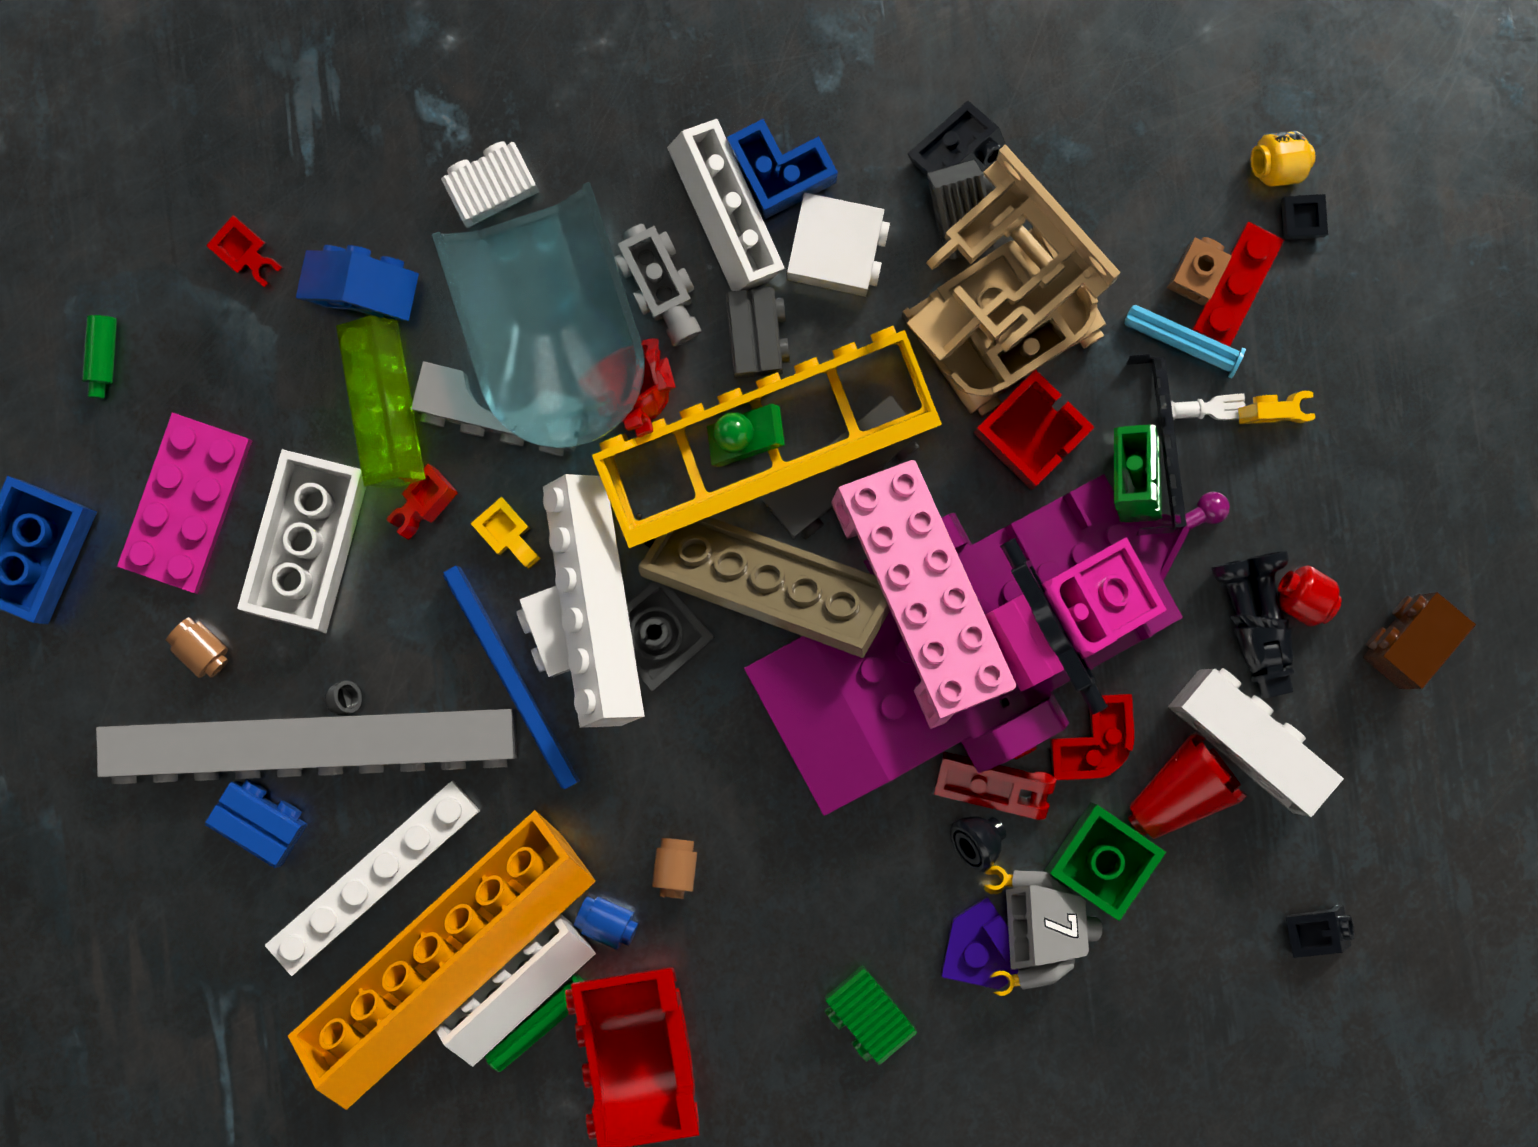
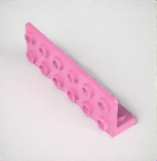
[831,460,1016,729]

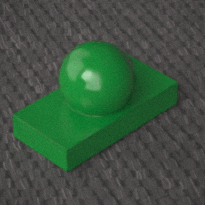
[707,404,785,467]

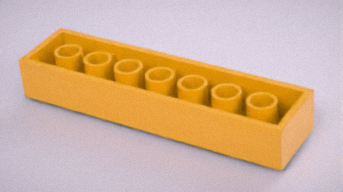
[288,810,596,1110]

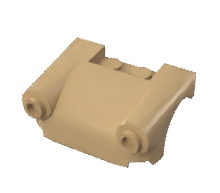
[902,227,1106,416]

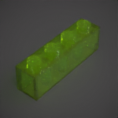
[336,315,426,489]

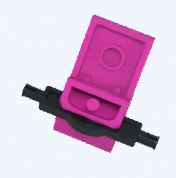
[985,537,1167,715]

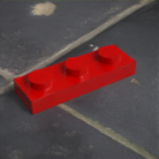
[1191,221,1284,347]

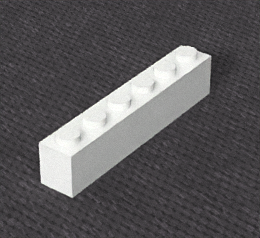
[543,474,645,728]

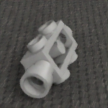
[615,224,702,346]

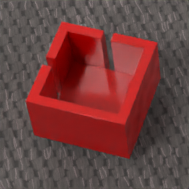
[973,369,1095,490]

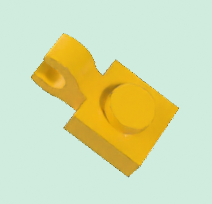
[1238,390,1315,424]
[471,496,541,569]

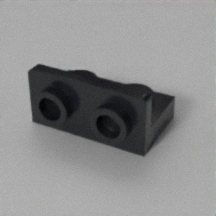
[908,101,1006,176]

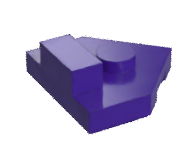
[940,896,1018,990]

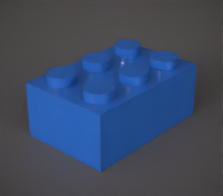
[0,476,97,624]

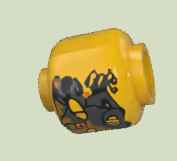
[1250,131,1315,186]

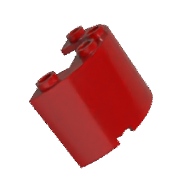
[565,967,699,1147]

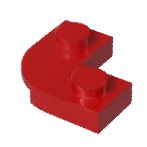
[1050,694,1134,780]

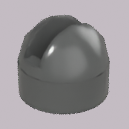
[325,681,362,715]

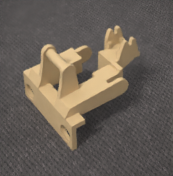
[907,144,1121,361]

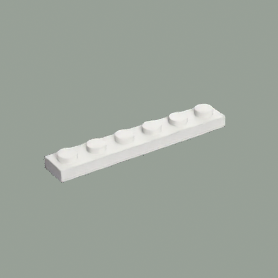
[265,780,480,976]

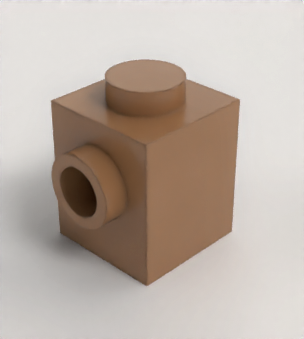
[1167,237,1232,306]

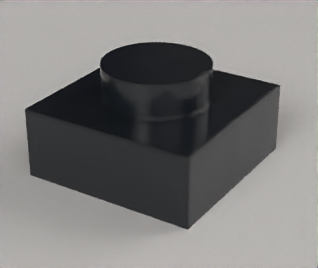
[1281,194,1328,240]

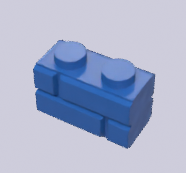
[205,779,307,868]

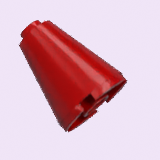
[1128,730,1248,839]

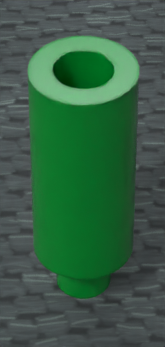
[82,315,117,399]

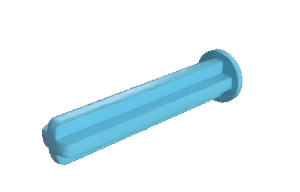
[1124,305,1246,379]

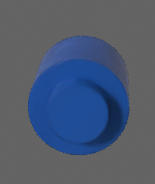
[574,896,639,951]

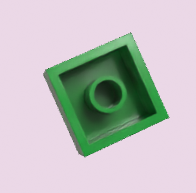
[1045,802,1166,921]

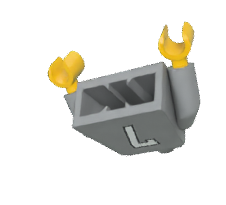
[984,865,1103,996]

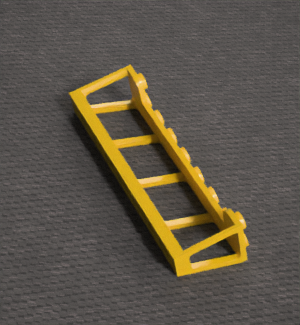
[592,326,942,548]

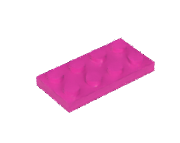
[117,412,253,594]

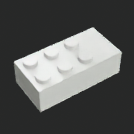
[237,449,369,633]
[1168,668,1344,817]

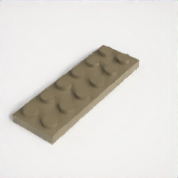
[638,517,890,658]

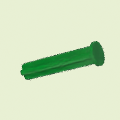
[484,973,584,1072]

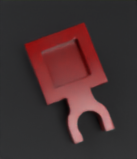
[206,215,283,287]
[386,464,458,540]

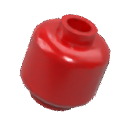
[1278,565,1342,627]

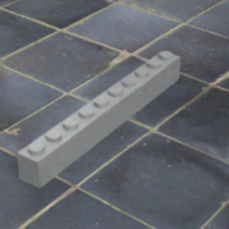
[96,709,518,784]

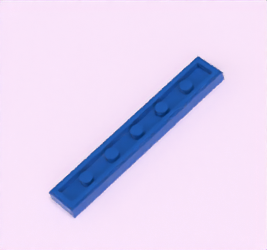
[443,566,580,790]

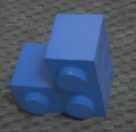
[727,119,838,220]
[296,245,419,321]

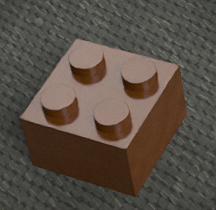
[1363,592,1476,689]

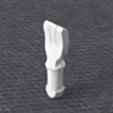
[1161,393,1245,421]

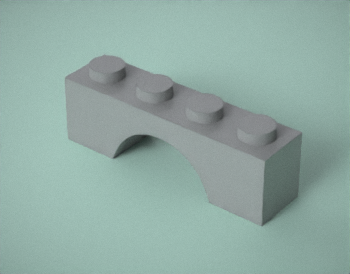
[411,361,586,457]

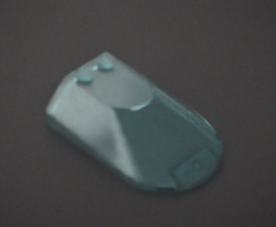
[432,182,645,448]

